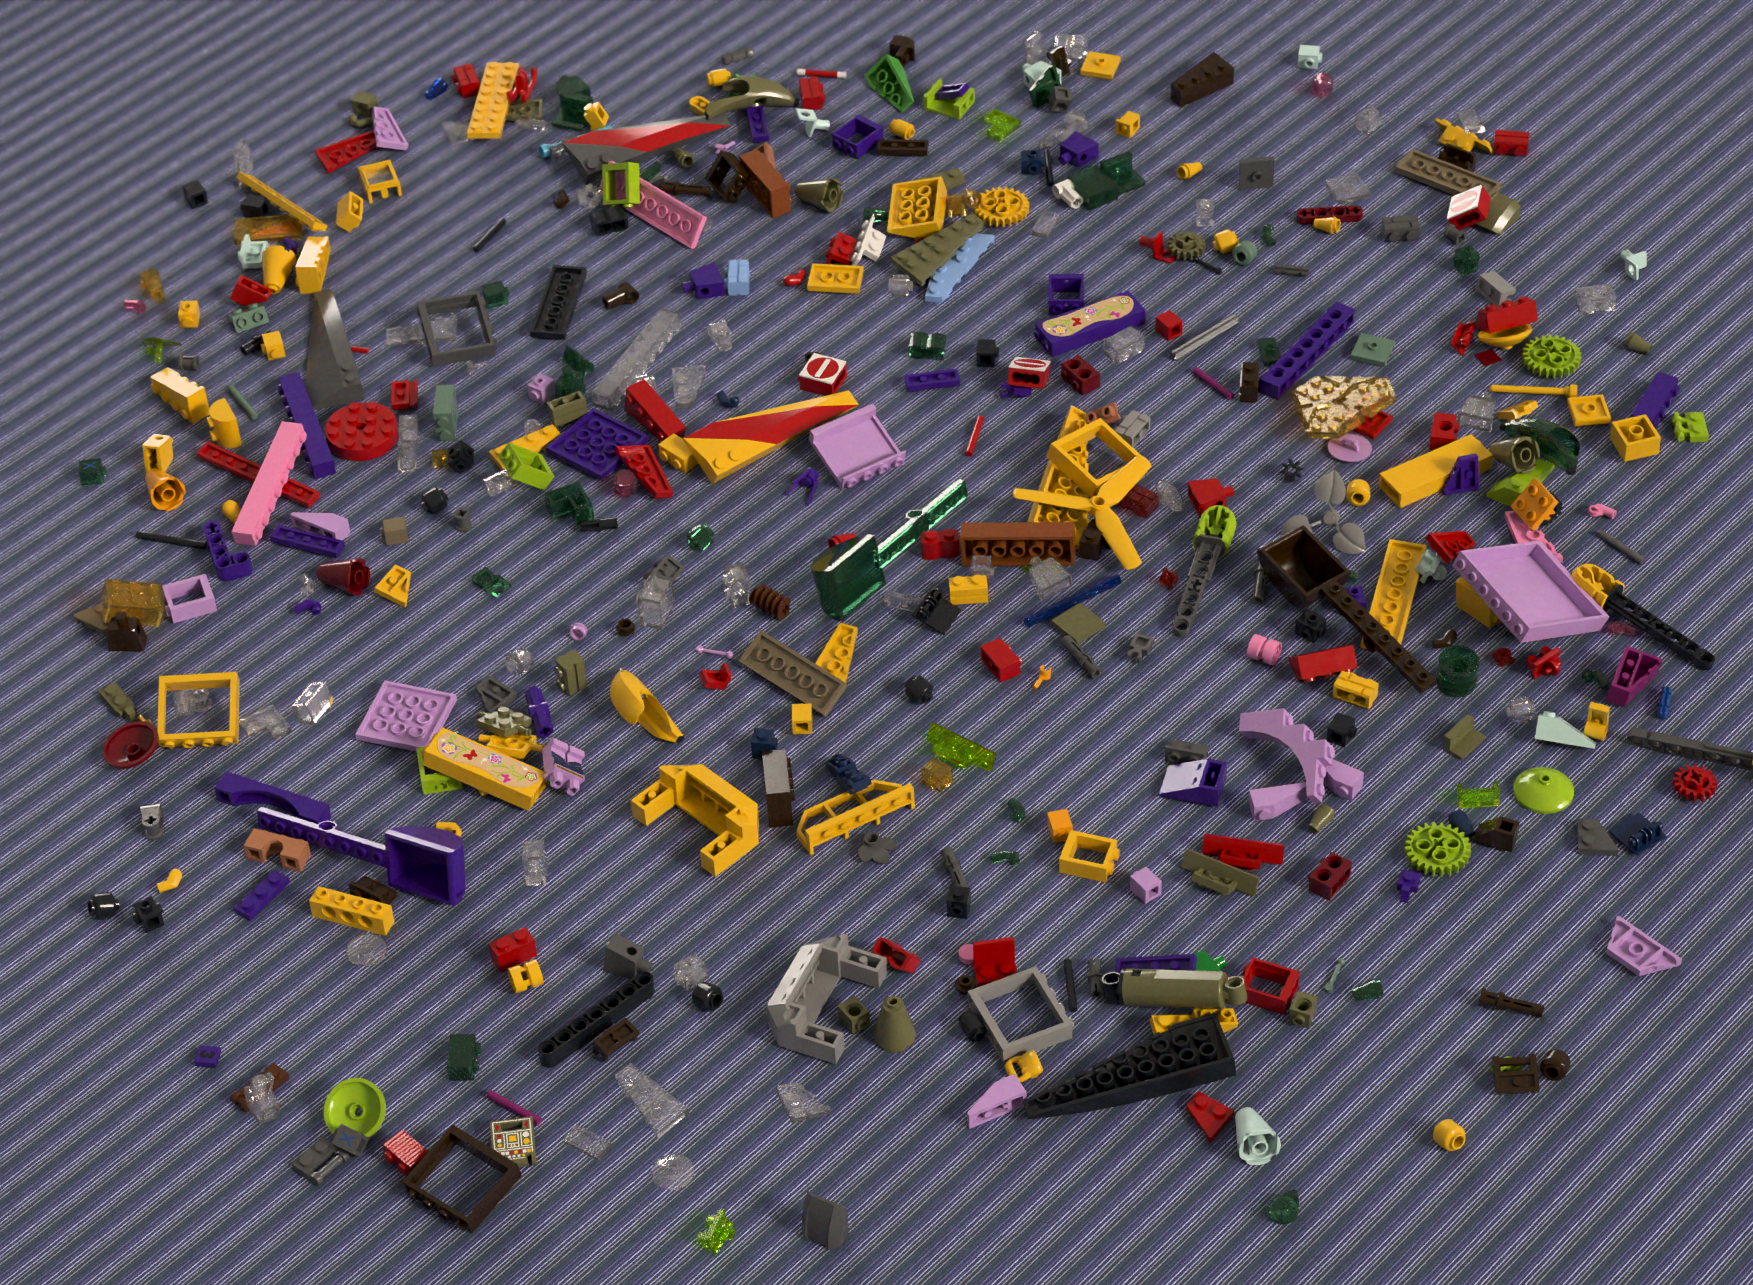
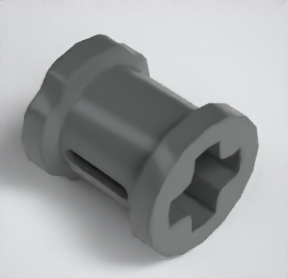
[1443,224,1467,245]
[178,354,200,370]
[453,507,472,532]

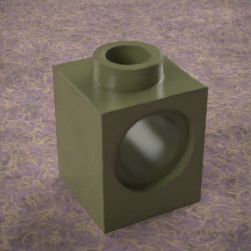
[351,91,379,117]
[1289,991,1318,1028]
[838,996,870,1034]

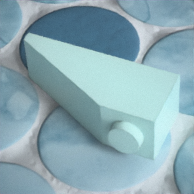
[1535,711,1596,749]

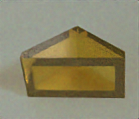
[946,193,965,217]

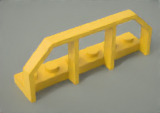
[796,779,915,855]

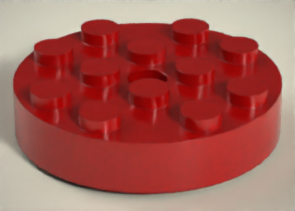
[325,402,399,461]

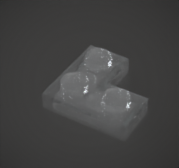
[239,704,292,740]

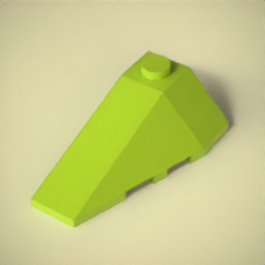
[1486,459,1555,506]

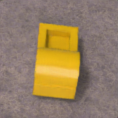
[1583,702,1610,741]

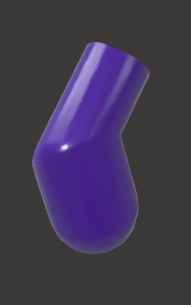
[283,237,298,254]
[293,599,321,615]

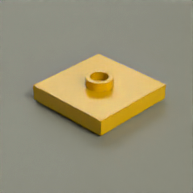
[1080,51,1121,80]
[1567,394,1611,427]

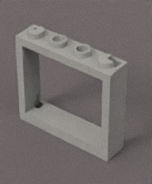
[968,966,1074,1064]

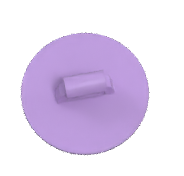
[1328,434,1372,462]

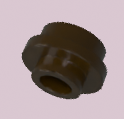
[616,619,635,636]
[955,975,976,995]

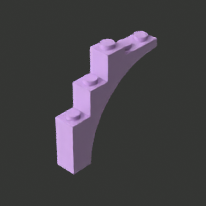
[1239,708,1335,804]

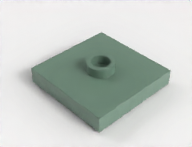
[1350,333,1395,367]

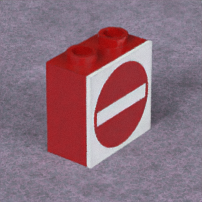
[1447,185,1491,230]
[798,353,847,396]
[1008,357,1051,389]

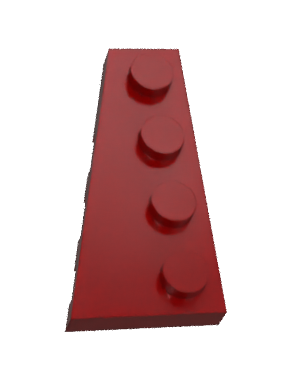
[315,130,376,174]
[614,445,673,499]

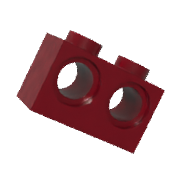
[1061,355,1100,395]
[1308,852,1352,901]

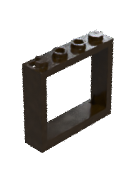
[402,1124,522,1233]

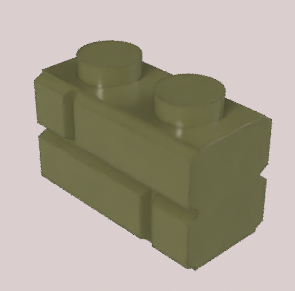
[546,391,588,427]
[554,650,587,696]

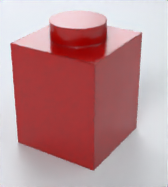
[1155,310,1183,341]

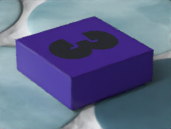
[194,1045,221,1068]

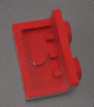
[825,231,857,265]

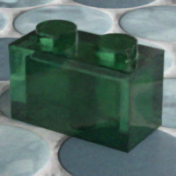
[447,1034,481,1081]

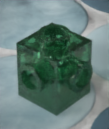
[1453,245,1480,276]

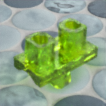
[697,1209,736,1254]

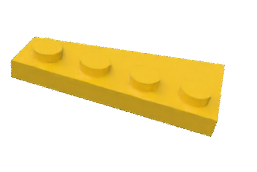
[489,424,561,477]

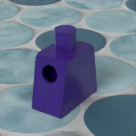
[1058,131,1099,167]
[682,263,725,299]

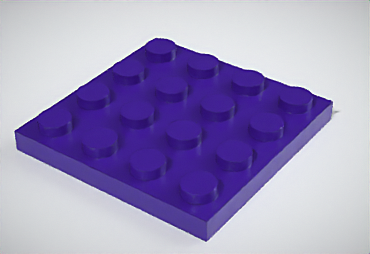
[546,408,648,481]

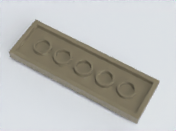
[1395,149,1502,196]
[739,630,848,717]

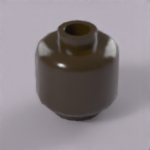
[1540,1049,1570,1081]

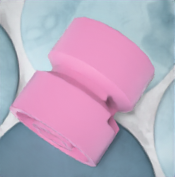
[1247,634,1282,666]

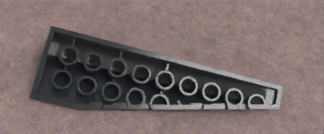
[1023,1013,1236,1119]

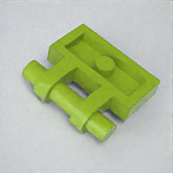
[1671,412,1709,443]

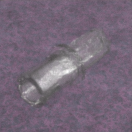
[515,118,548,131]

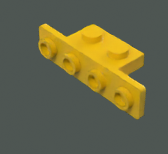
[1435,118,1493,154]

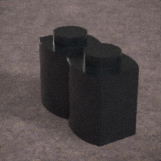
[590,206,629,236]

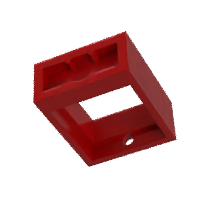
[1242,957,1300,1015]

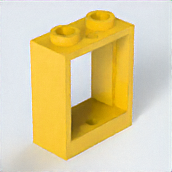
[1059,830,1120,883]

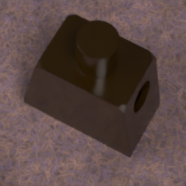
[108,611,148,652]

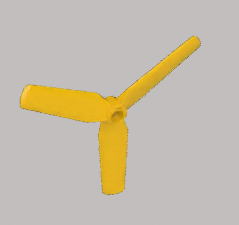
[1013,455,1151,570]

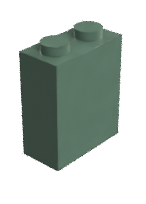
[433,385,458,441]

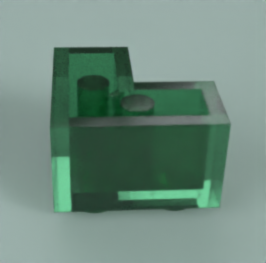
[544,481,594,526]

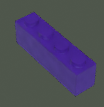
[1631,372,1680,429]

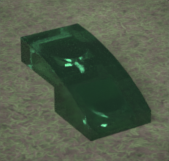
[471,566,511,597]

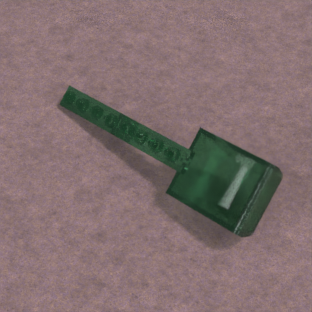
[811,479,968,621]

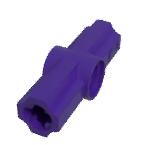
[525,686,554,738]

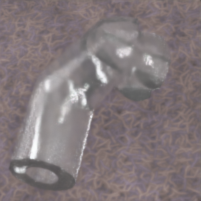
[299,573,316,596]

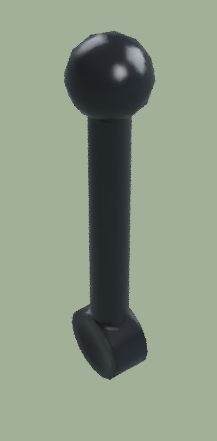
[1193,256,1222,275]

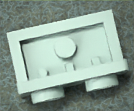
[238,234,269,269]

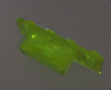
[926,722,997,771]

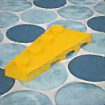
[815,623,858,683]

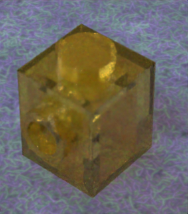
[921,757,953,793]

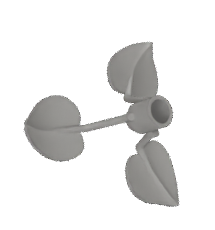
[1280,470,1366,554]

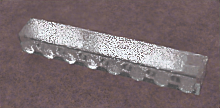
[591,308,681,412]

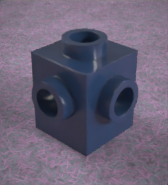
[1021,149,1045,174]

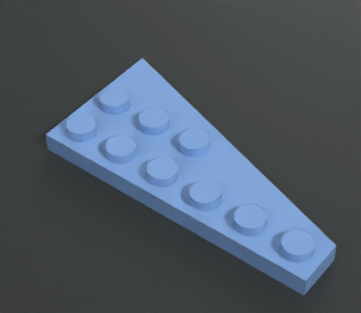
[925,233,995,303]

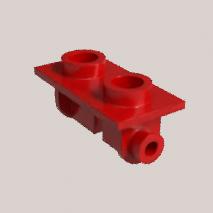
[1451,321,1476,356]

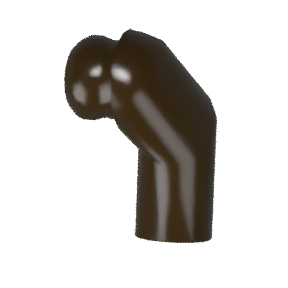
[553,189,569,209]
[1432,629,1457,649]

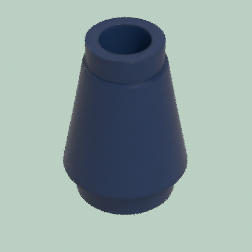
[1448,809,1475,839]

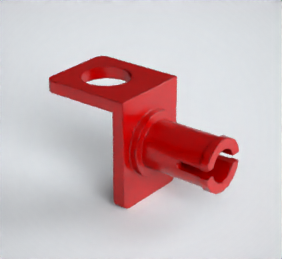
[1139,232,1177,264]

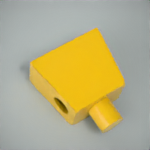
[142,434,173,474]

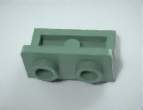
[227,302,269,333]

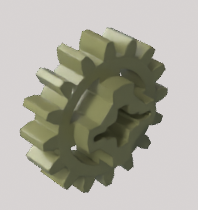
[1168,231,1205,261]

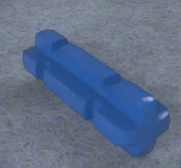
[1657,686,1672,719]

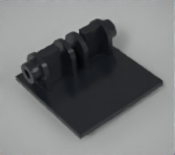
[911,588,962,635]

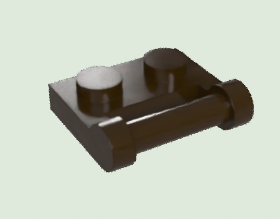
[1492,1054,1540,1095]

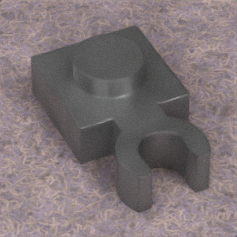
[1127,633,1154,664]

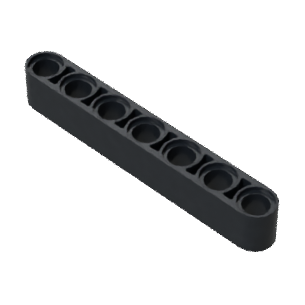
[538,971,655,1068]

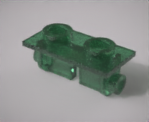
[562,345,595,378]

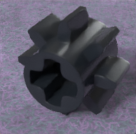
[1280,459,1304,482]

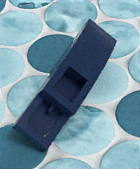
[825,754,872,795]

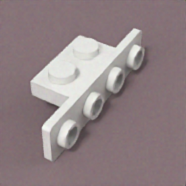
[850,216,886,266]

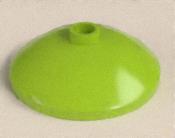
[1513,767,1574,814]
[324,1078,386,1138]

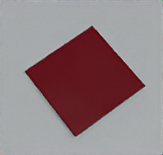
[1475,349,1502,367]

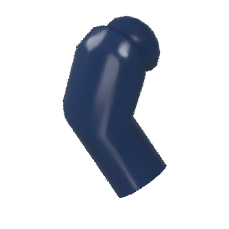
[717,391,740,408]

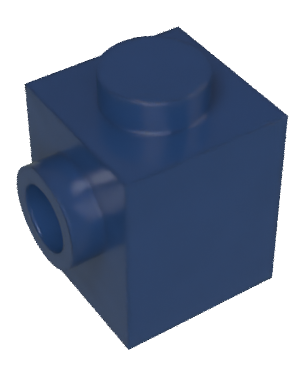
[751,728,778,759]

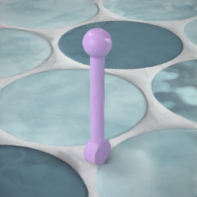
[696,646,734,659]

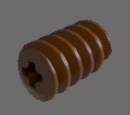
[749,584,791,621]

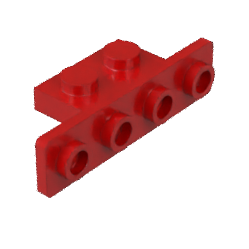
[1202,834,1285,870]

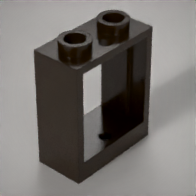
[705,150,751,203]

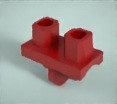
[1526,646,1561,680]

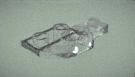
[398,414,419,472]

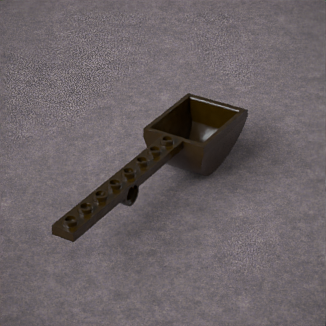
[1257,525,1436,694]

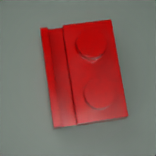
[391,379,418,410]

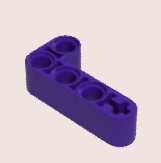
[204,521,253,582]

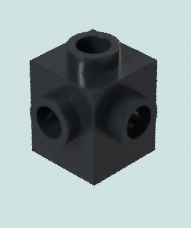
[447,440,474,474]
[1295,609,1327,643]
[132,896,164,933]

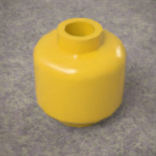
[1212,229,1239,255]
[1346,479,1370,507]
[1433,1119,1465,1151]

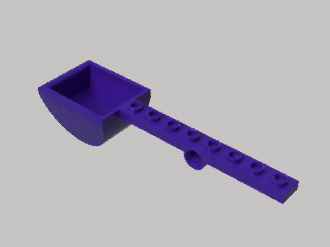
[257,807,466,906]

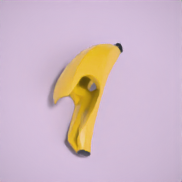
[610,668,684,743]

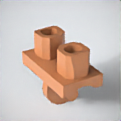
[1086,402,1121,425]

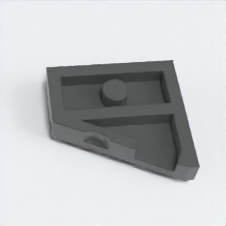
[476,676,518,713]
[1577,818,1618,856]

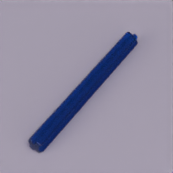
[1023,575,1122,627]

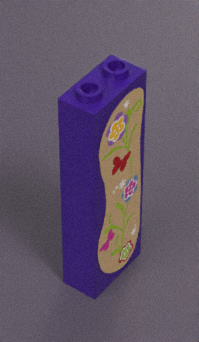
[1034,290,1146,357]

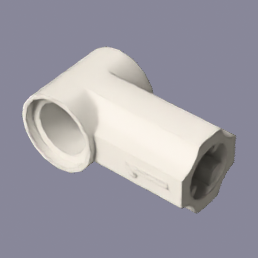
[1052,179,1083,209]

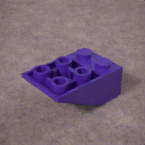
[1159,759,1227,807]

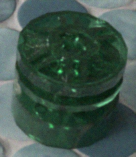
[1436,645,1480,698]

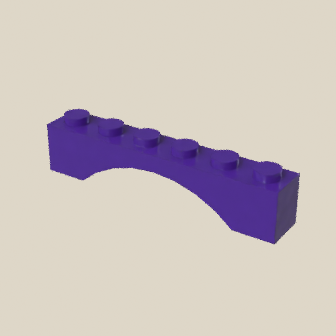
[214,771,332,824]

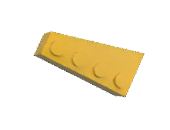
[295,237,331,294]
[150,367,210,424]

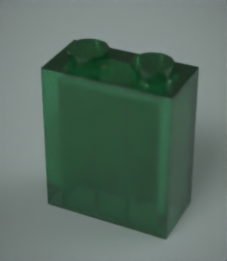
[1068,165,1118,211]

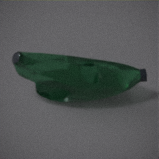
[1500,418,1580,475]

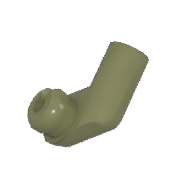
[348,114,373,128]

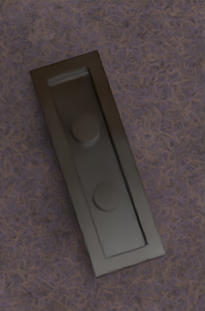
[877,139,929,156]

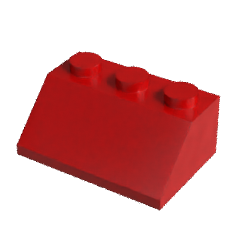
[1475,296,1538,334]
[1288,645,1358,683]

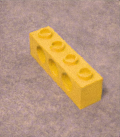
[309,886,395,936]

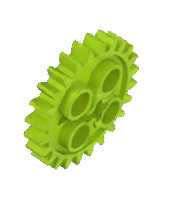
[1522,334,1582,379]
[1404,822,1471,877]

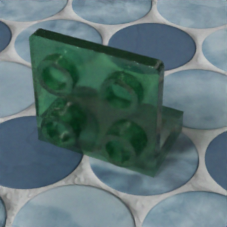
[551,91,593,132]

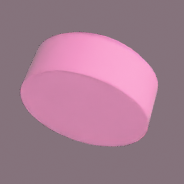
[958,944,973,965]

